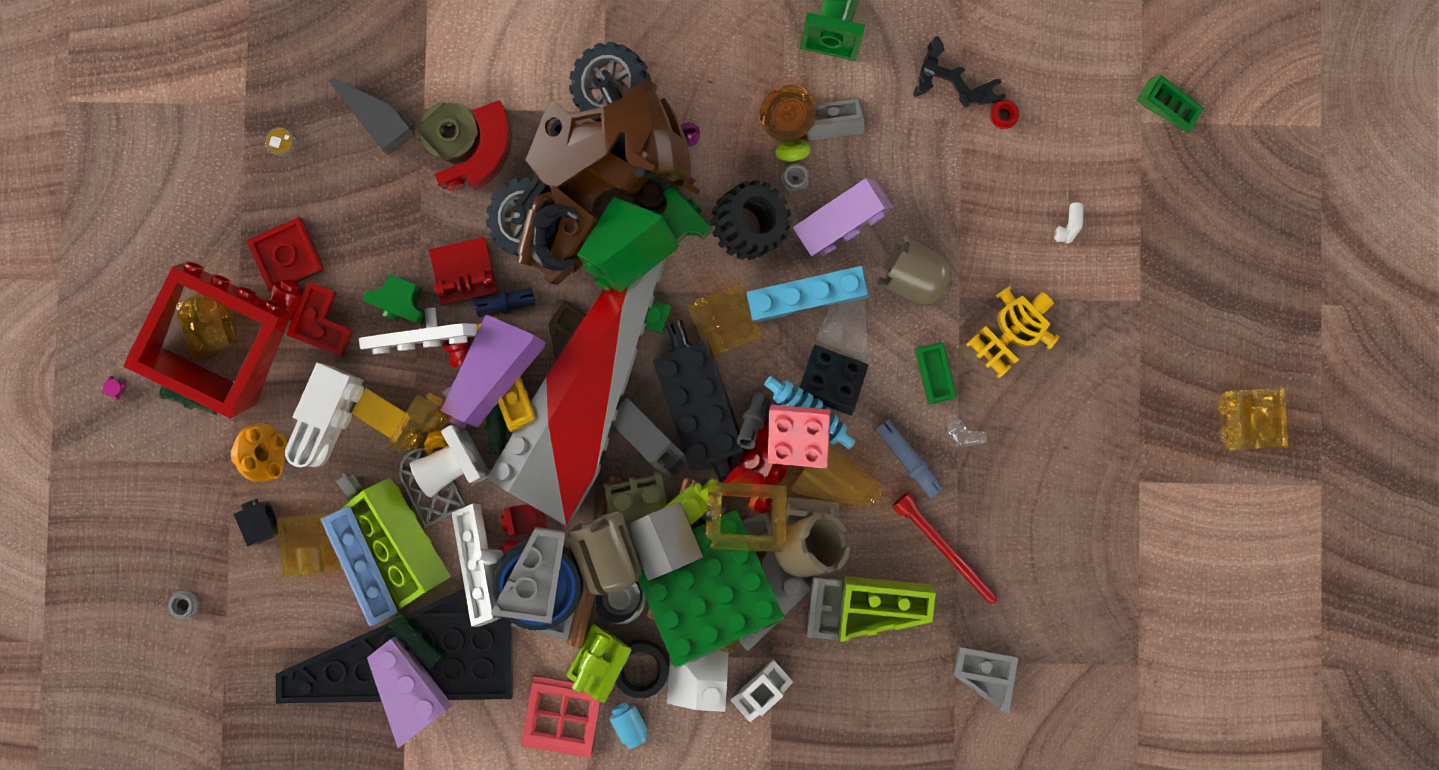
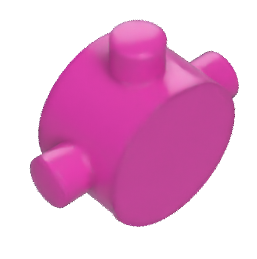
[101,375,127,401]

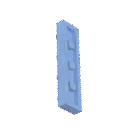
[320,506,398,626]

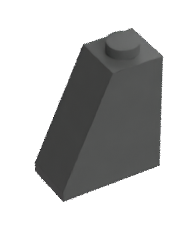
[612,398,688,480]

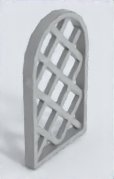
[399,448,466,528]

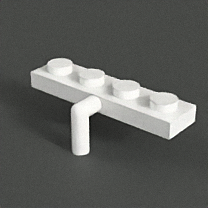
[359,308,478,355]
[452,504,503,627]

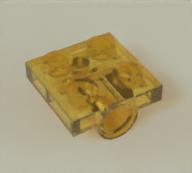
[176,294,238,360]
[277,512,343,577]

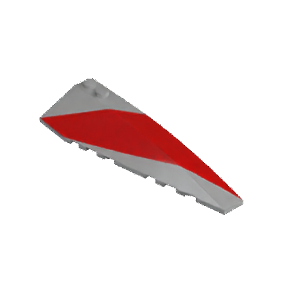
[487,258,667,526]

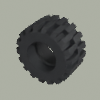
[710,180,792,260]

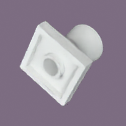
[410,425,490,498]

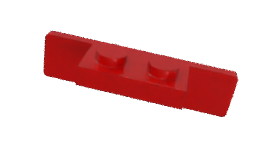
[739,419,788,514]

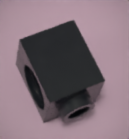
[234,499,283,547]

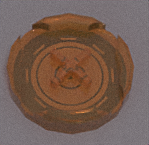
[759,85,818,142]

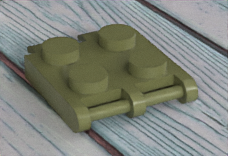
[603,471,667,524]

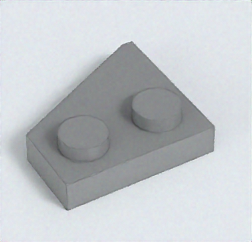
[954,646,1018,714]

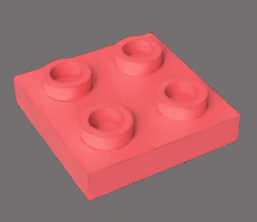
[768,404,831,469]

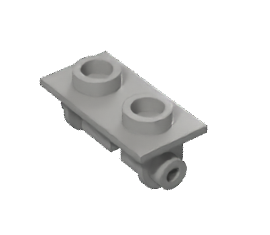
[778,496,840,526]

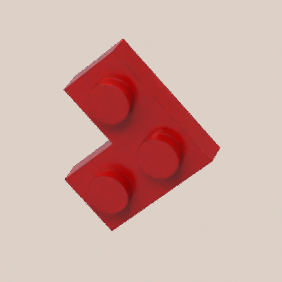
[286,281,353,357]

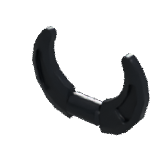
[529,204,579,271]

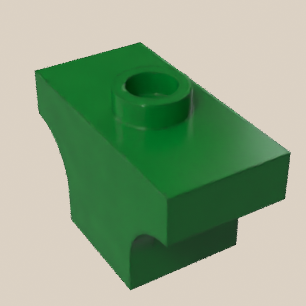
[661,185,712,243]
[362,274,425,325]

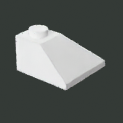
[667,647,729,712]

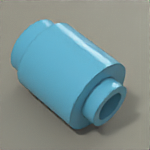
[609,702,649,749]

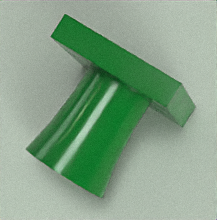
[800,0,865,61]

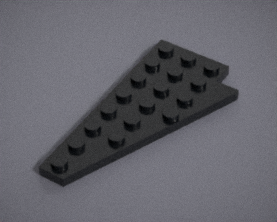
[276,588,513,704]

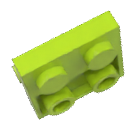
[566,623,632,703]

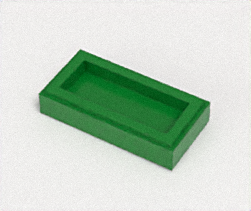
[914,342,957,405]

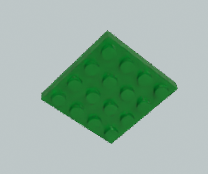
[638,510,786,669]

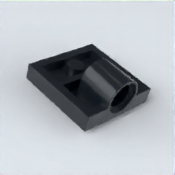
[799,345,869,416]

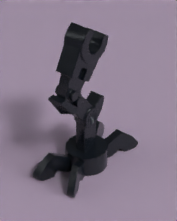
[913,36,1006,108]

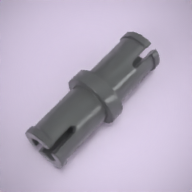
[737,392,770,449]

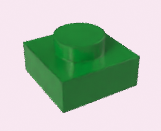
[644,300,672,334]

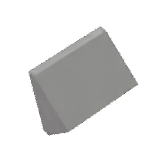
[627,502,703,581]

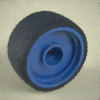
[493,539,583,631]

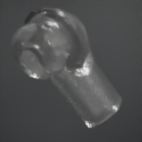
[945,418,987,447]

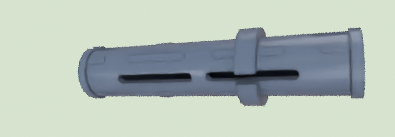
[875,419,944,498]

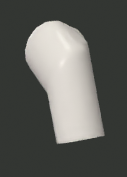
[1054,203,1084,244]

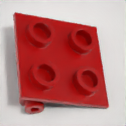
[428,236,498,306]

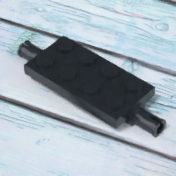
[653,319,747,490]

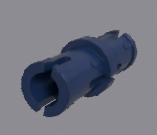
[474,287,535,317]

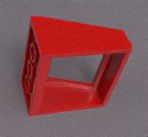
[123,261,291,419]

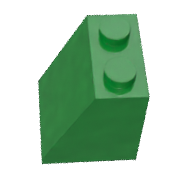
[577,197,679,292]

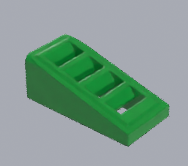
[1136,75,1204,132]

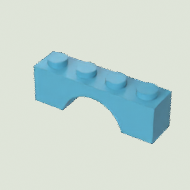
[747,266,871,322]

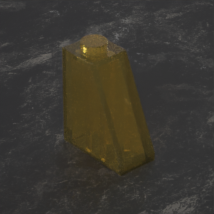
[789,445,882,508]

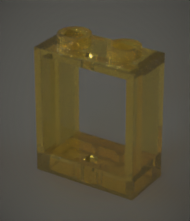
[705,482,787,552]

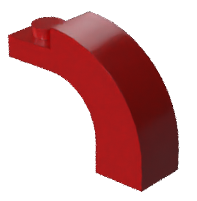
[434,100,512,191]

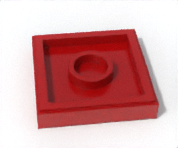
[246,217,325,293]

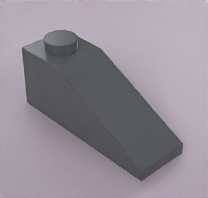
[329,78,415,155]

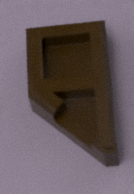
[548,300,586,359]

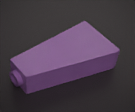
[441,315,546,429]

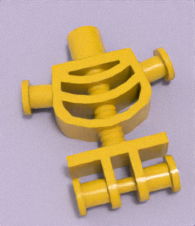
[966,286,1059,378]

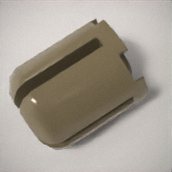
[566,511,642,596]

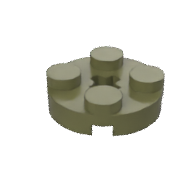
[420,102,480,162]

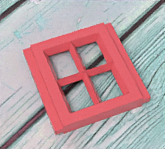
[521,675,601,758]

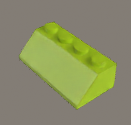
[340,477,451,610]

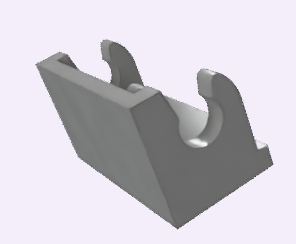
[805,576,844,640]

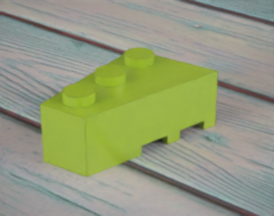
[838,576,936,642]

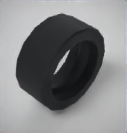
[615,640,669,698]

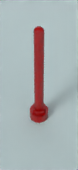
[892,492,997,604]

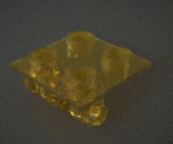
[687,283,763,357]

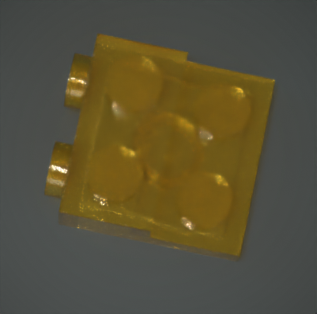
[1218,389,1288,450]
[387,392,449,452]

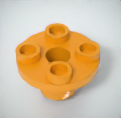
[231,423,287,482]

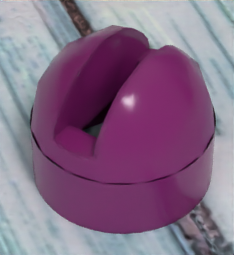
[681,122,700,147]

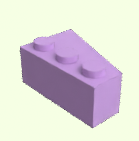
[793,178,894,258]
[367,635,452,748]

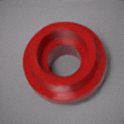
[990,100,1019,129]

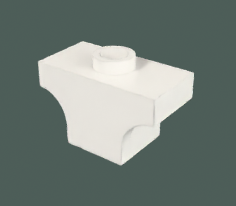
[730,659,794,722]

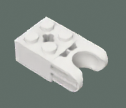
[285,363,364,467]

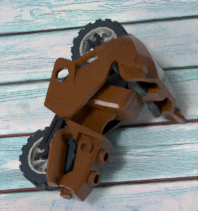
[486,42,700,285]

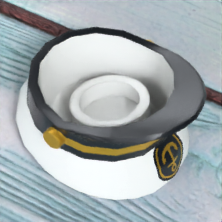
[594,580,646,625]

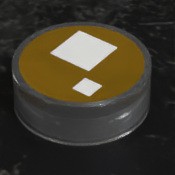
[265,127,297,157]

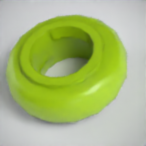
[775,139,811,162]

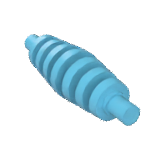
[764,376,855,449]

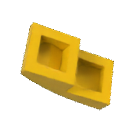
[351,388,414,442]

